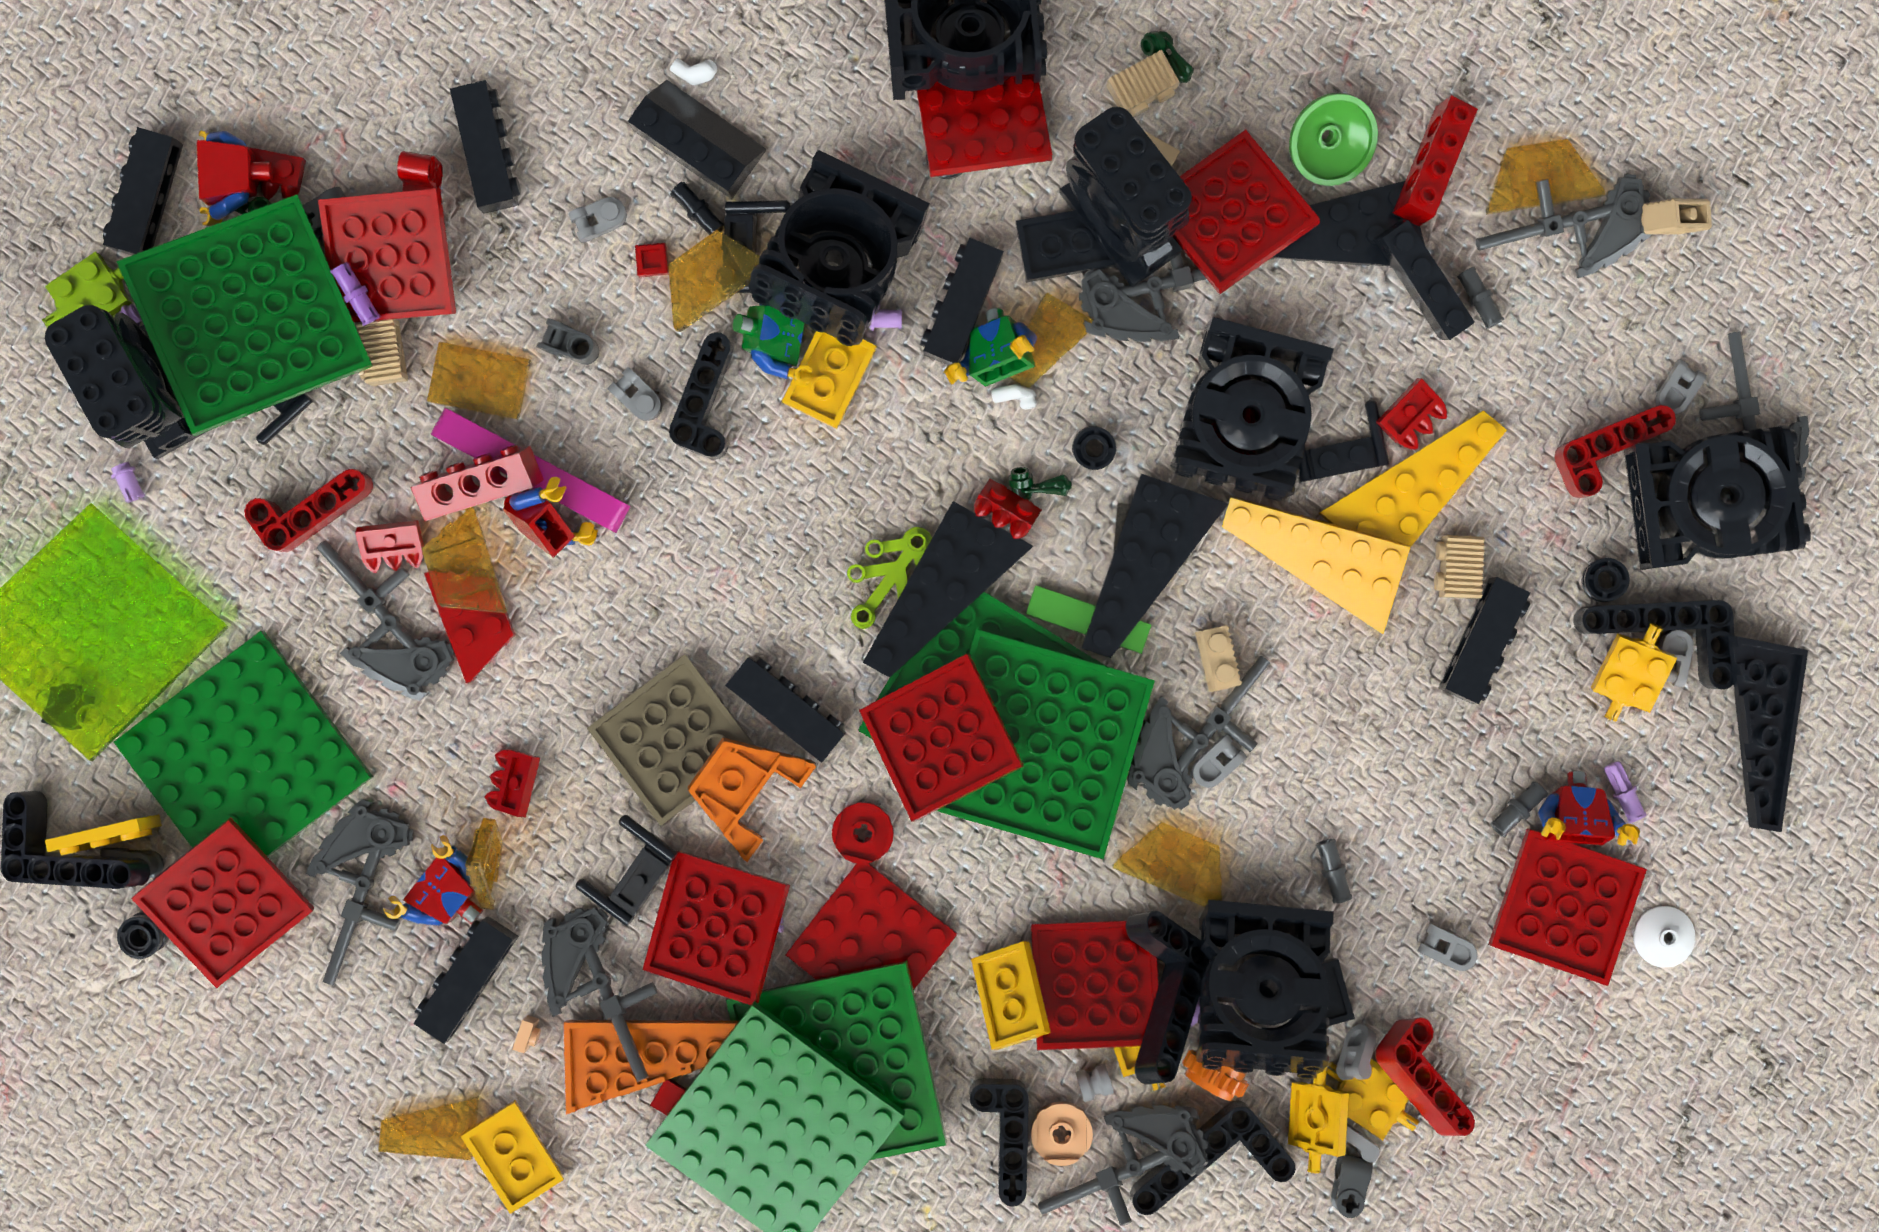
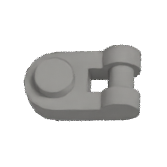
[568,197,627,243]
[1655,359,1706,415]
[607,367,662,421]
[1658,630,1694,687]
[1192,734,1247,788]
[1417,924,1478,971]
[1336,1024,1377,1080]
[1346,1124,1379,1162]

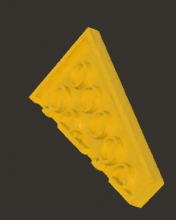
[1318,411,1507,547]
[1222,496,1410,634]

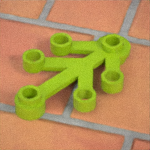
[847,527,932,629]

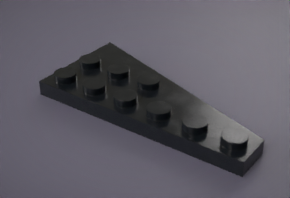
[1271,181,1425,268]
[1081,474,1229,658]
[863,501,1034,678]
[1728,636,1808,832]

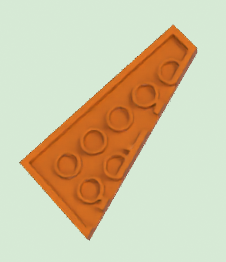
[564,1020,739,1115]

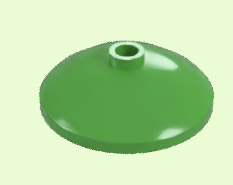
[1289,93,1378,186]

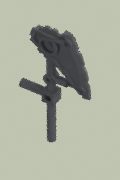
[1476,174,1652,278]
[1079,241,1206,342]
[1699,331,1809,511]
[317,540,455,701]
[1128,656,1270,810]
[306,799,413,985]
[541,908,658,1082]
[1038,1105,1209,1226]

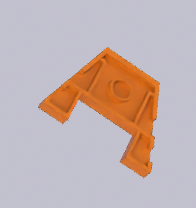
[687,737,816,862]

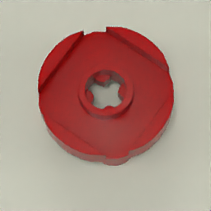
[832,802,894,864]

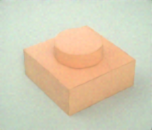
[512,1015,541,1053]

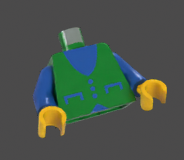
[733,304,813,386]
[944,308,1037,387]

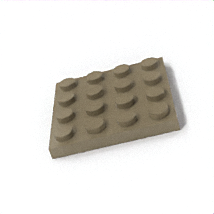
[587,654,756,826]

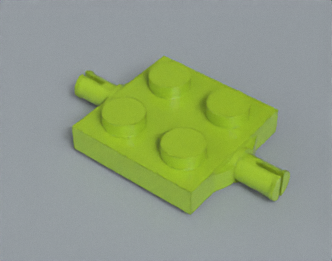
[42,252,132,328]

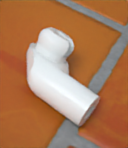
[670,58,717,86]
[991,384,1037,410]

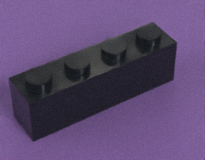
[450,80,521,214]
[103,127,183,255]
[1374,220,1475,340]
[920,237,1004,365]
[1438,577,1531,704]
[725,656,846,763]
[413,916,519,1044]

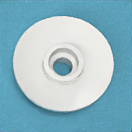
[1633,906,1695,967]

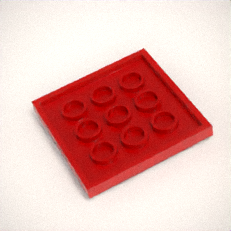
[916,74,1053,177]
[1173,129,1320,295]
[318,188,456,322]
[859,654,1024,822]
[131,817,314,988]
[1488,828,1647,986]
[642,851,790,1005]
[785,863,958,990]
[1031,921,1159,1051]

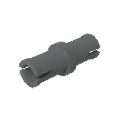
[1457,267,1505,329]
[1490,781,1548,838]
[1316,839,1352,903]

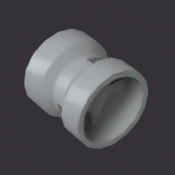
[1075,1063,1114,1102]

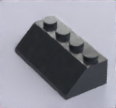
[628,80,766,199]

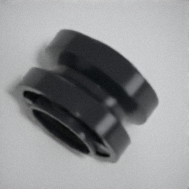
[1072,426,1116,470]
[1581,558,1630,602]
[117,911,169,959]

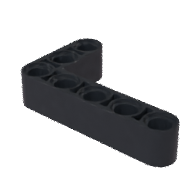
[1573,600,1735,689]
[1,791,150,889]
[1126,911,1210,1085]
[1130,1100,1296,1215]

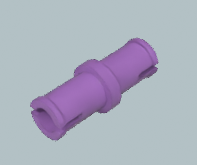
[330,262,381,326]

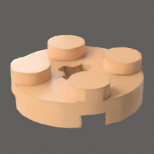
[1031,1101,1093,1166]

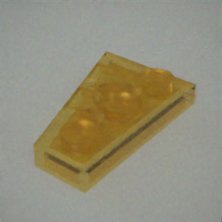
[1008,293,1093,388]
[378,1096,479,1160]

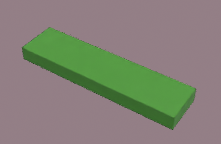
[1026,585,1151,654]

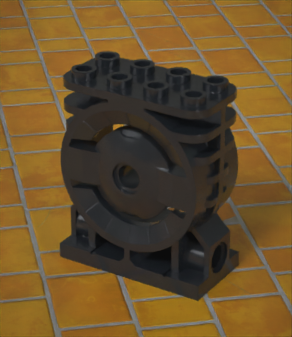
[884,0,1047,100]
[1059,107,1192,287]
[749,150,930,346]
[45,305,210,459]
[1170,317,1334,501]
[1624,425,1811,570]
[1196,899,1334,1079]

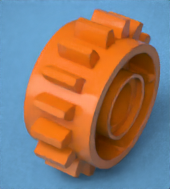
[1182,1050,1249,1101]

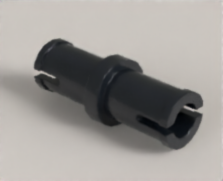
[670,181,724,239]

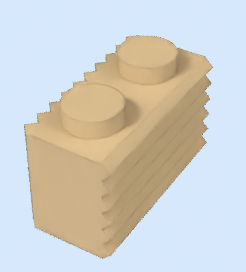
[1106,50,1179,117]
[1641,198,1712,235]
[356,319,408,386]
[1434,535,1485,599]
[1195,625,1242,692]

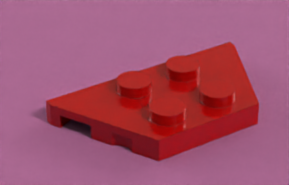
[424,572,515,683]

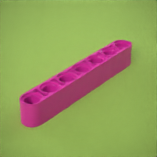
[431,408,631,533]

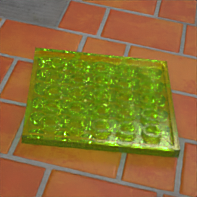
[0,503,229,762]

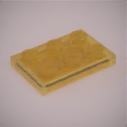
[427,342,531,420]

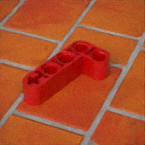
[397,151,443,192]
[1554,405,1676,498]
[244,469,373,552]
[1375,1017,1475,1136]

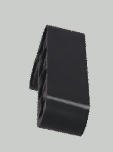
[669,332,733,460]
[969,1078,1029,1207]

